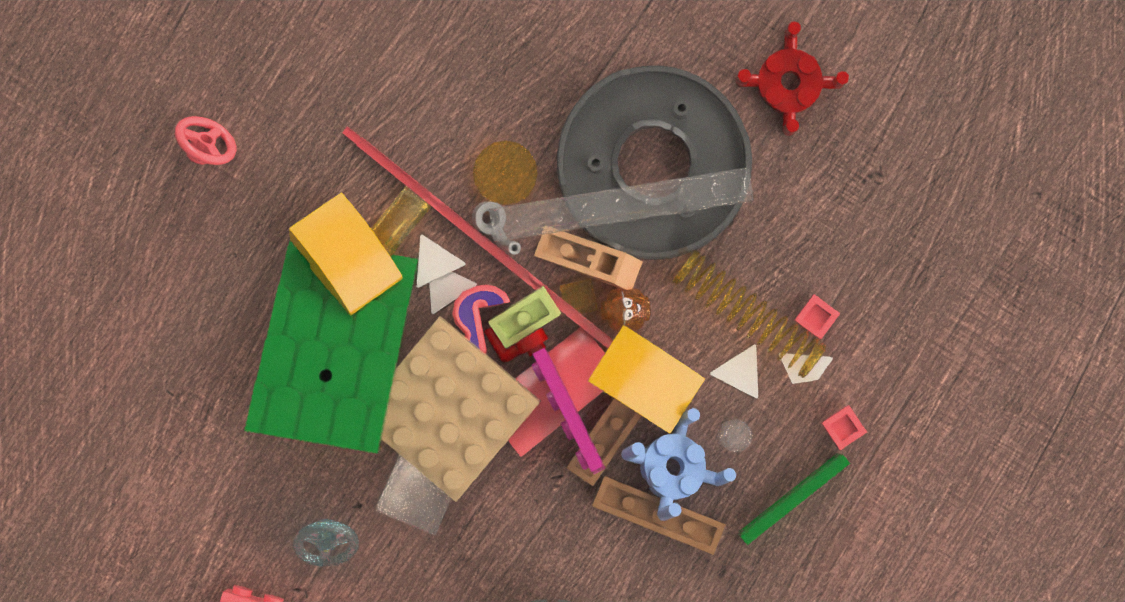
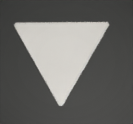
[417,235,466,288]
[429,272,477,314]
[710,345,758,398]
[779,353,833,384]

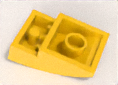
[289,192,402,316]
[588,325,705,434]

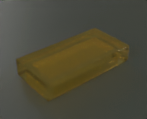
[371,186,431,257]

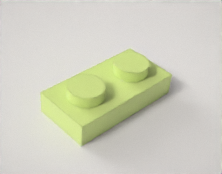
[488,286,561,348]

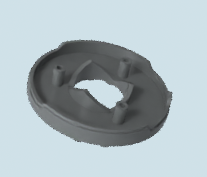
[557,65,752,260]

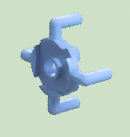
[621,408,736,521]

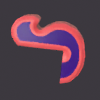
[452,285,511,354]

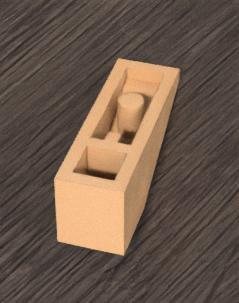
[534,226,642,292]

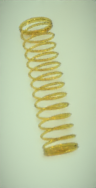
[672,250,827,378]

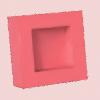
[793,294,840,340]
[821,405,867,450]

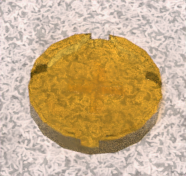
[473,140,538,206]

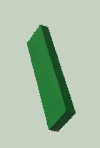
[738,453,850,545]

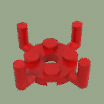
[735,21,849,136]

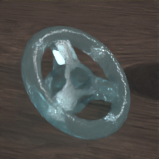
[293,519,359,567]

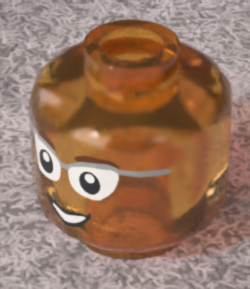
[601,288,651,331]

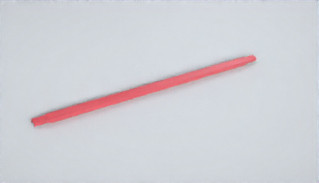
[342,126,613,348]

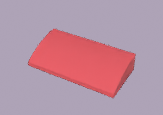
[508,327,605,457]

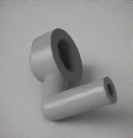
[472,201,521,255]

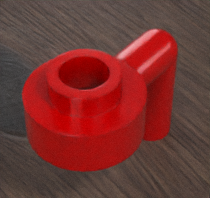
[483,327,549,363]

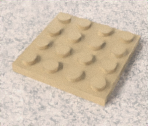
[382,316,541,502]

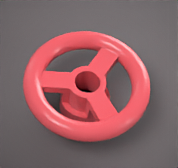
[175,116,237,165]

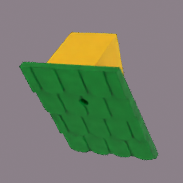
[244,241,419,454]

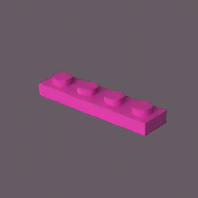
[531,348,606,474]

